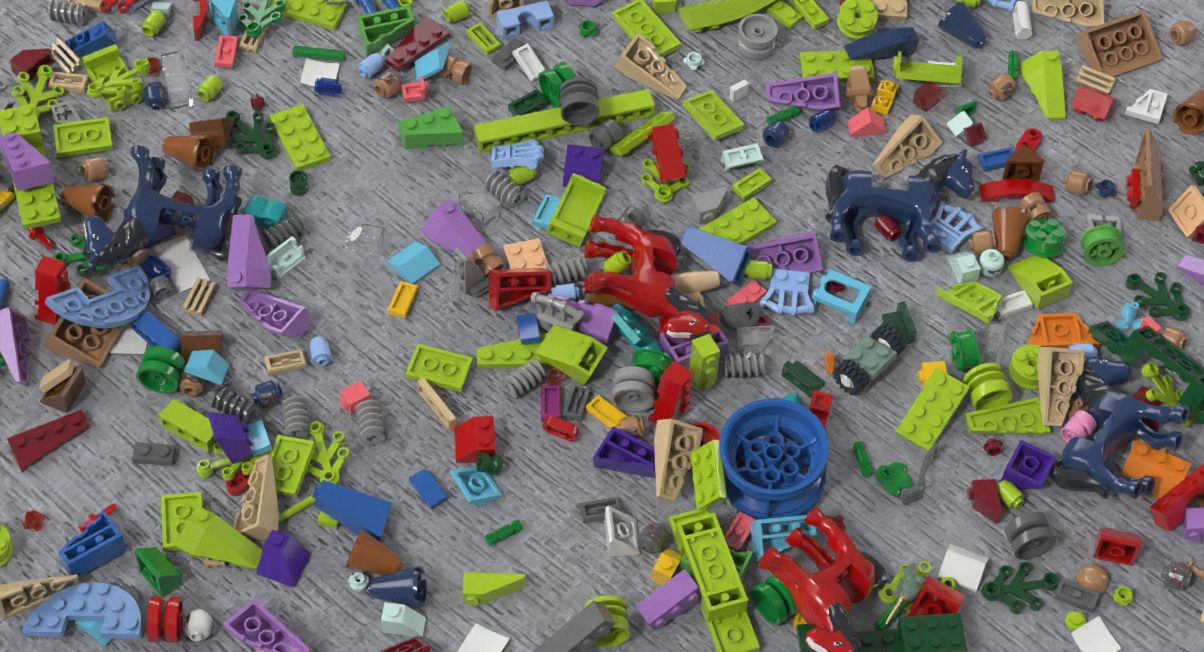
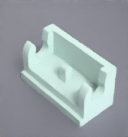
[720,143,763,172]
[266,236,306,280]

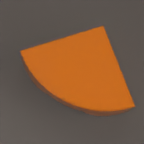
[824,350,835,374]

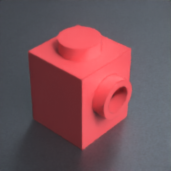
[339,380,371,415]

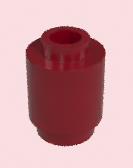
[874,214,901,242]

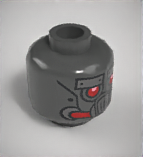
[638,523,669,553]
[1161,562,1193,591]

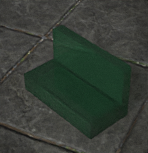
[882,301,917,344]
[782,361,825,398]

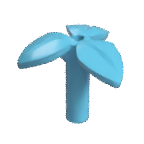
[1116,302,1143,330]

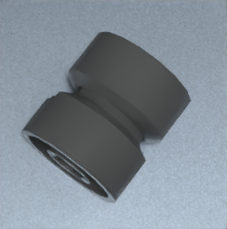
[588,119,623,151]
[617,206,646,228]

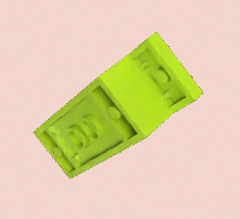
[0,104,62,230]
[668,509,760,652]

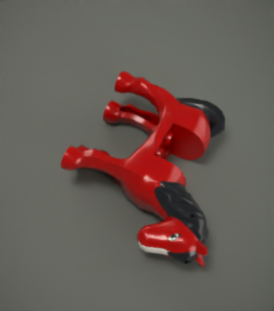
[583,214,719,342]
[757,506,887,652]

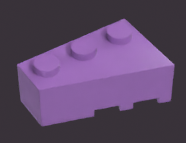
[636,569,702,631]

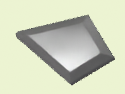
[51,101,82,124]

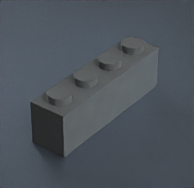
[534,601,616,652]

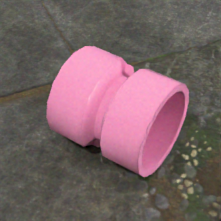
[1060,411,1097,443]

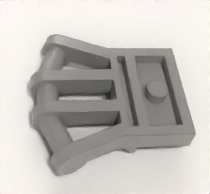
[531,292,584,332]

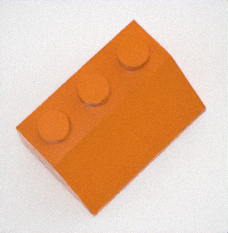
[1120,440,1191,499]

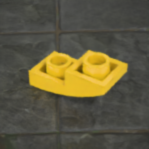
[871,80,899,115]

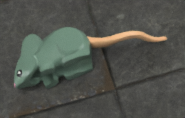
[886,566,925,624]

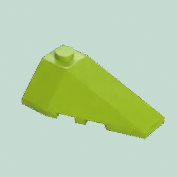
[1020,51,1066,120]
[175,505,262,570]

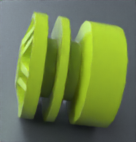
[963,363,1013,411]
[584,595,630,647]

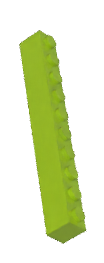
[474,89,655,153]

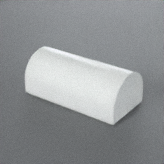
[1012,1,1032,39]

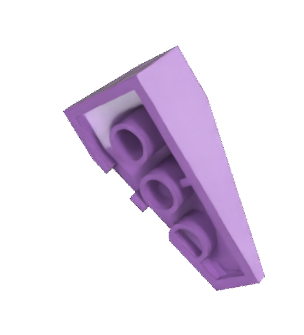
[223,599,311,652]

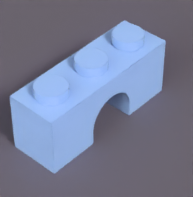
[496,1,554,39]

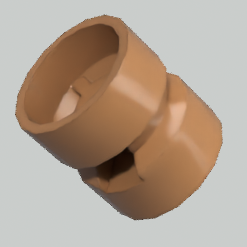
[439,54,472,85]
[1019,192,1053,222]
[469,243,504,278]

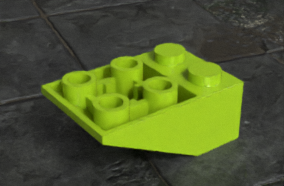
[1007,255,1073,309]
[535,324,608,385]

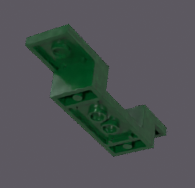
[1088,321,1204,425]
[796,613,967,652]

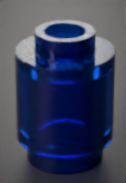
[314,77,342,97]
[809,109,836,133]
[143,256,171,279]

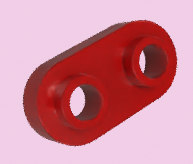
[1015,128,1042,152]

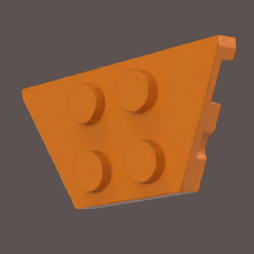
[1027,313,1100,349]

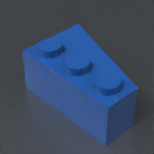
[58,510,127,577]

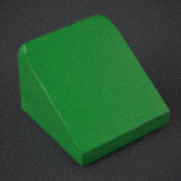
[954,100,977,116]

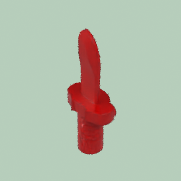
[26,226,53,249]
[78,503,116,533]

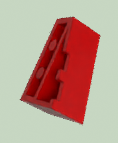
[647,123,687,184]
[35,256,71,325]
[489,268,551,311]
[648,361,694,425]

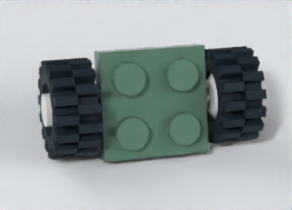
[832,323,907,396]

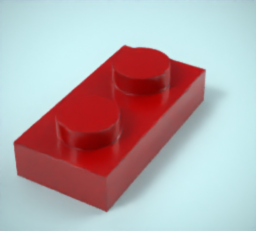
[1126,168,1140,209]

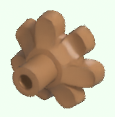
[1067,399,1088,419]

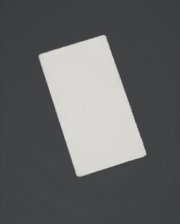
[155,235,210,292]

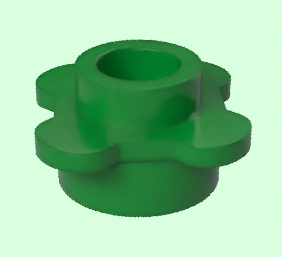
[578,20,597,37]

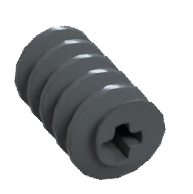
[262,214,305,249]
[719,302,760,329]
[211,387,256,425]

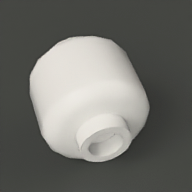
[184,609,213,641]

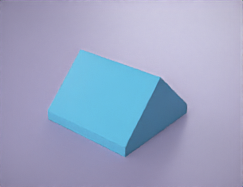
[209,0,239,36]

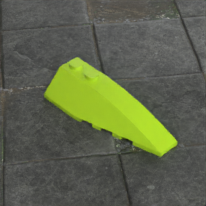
[677,0,775,32]

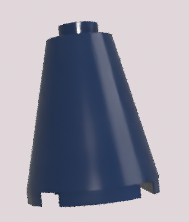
[938,1,987,49]
[368,566,427,607]

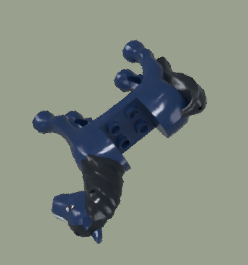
[83,145,242,271]
[825,149,975,262]
[1049,356,1189,499]

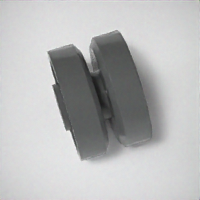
[1004,512,1056,560]

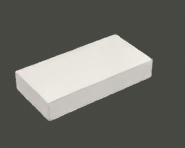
[512,43,545,82]
[995,290,1033,319]

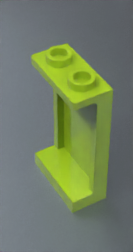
[82,44,144,113]
[893,51,963,84]
[545,173,606,248]

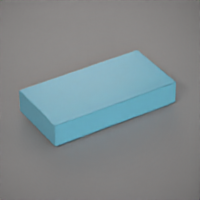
[532,194,561,230]
[248,420,273,456]

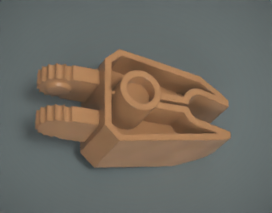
[846,65,873,114]

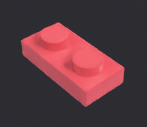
[214,35,238,68]
[726,280,767,306]
[724,511,756,552]

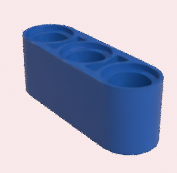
[131,311,182,352]

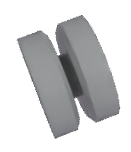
[737,14,778,60]
[611,366,655,413]

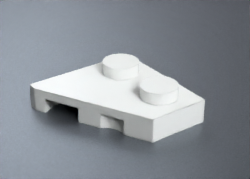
[1125,89,1167,124]

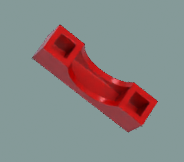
[1150,464,1204,531]

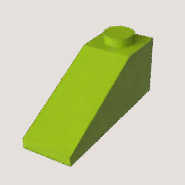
[463,572,525,605]

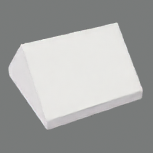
[604,506,640,557]
[938,544,989,592]

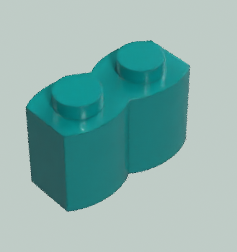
[243,196,287,230]

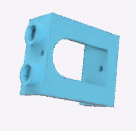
[812,269,872,324]

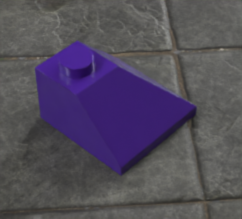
[256,530,311,588]

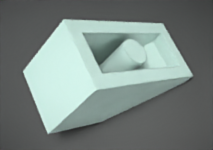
[947,251,981,284]
[381,602,426,638]

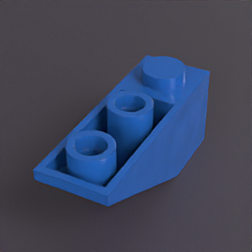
[59,21,118,59]

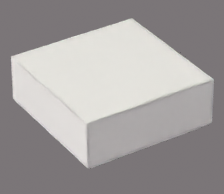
[729,80,749,102]

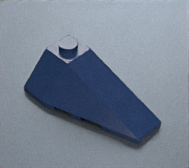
[844,27,919,60]

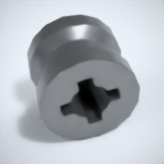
[150,276,172,300]

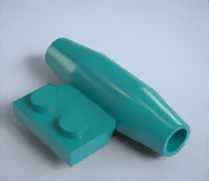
[611,303,665,353]

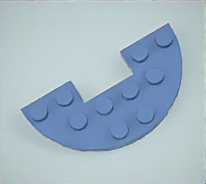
[45,265,150,328]
[22,582,143,639]

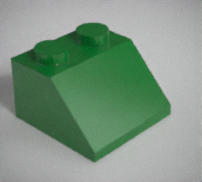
[134,547,183,598]

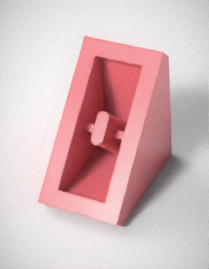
[847,107,887,136]

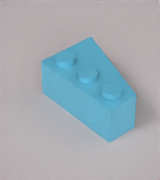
[750,515,817,563]

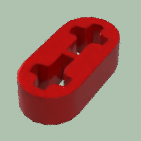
[542,416,580,441]
[226,468,250,496]

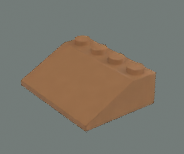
[1075,10,1163,80]
[1135,127,1166,221]
[43,278,124,368]

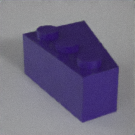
[593,426,656,478]

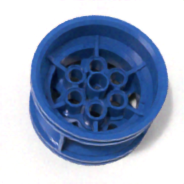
[719,398,829,520]

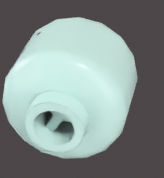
[979,249,1004,277]

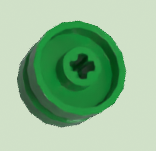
[538,62,576,108]
[136,346,186,393]
[751,575,799,626]

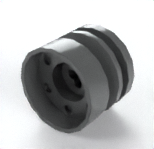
[560,77,599,125]

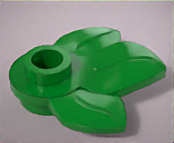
[876,462,913,497]

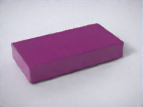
[541,385,561,422]

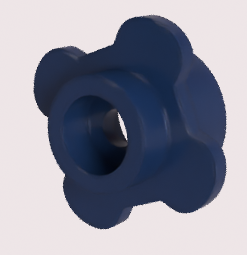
[1096,180,1117,198]

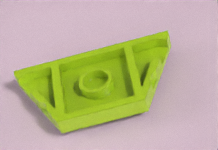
[936,281,1002,324]

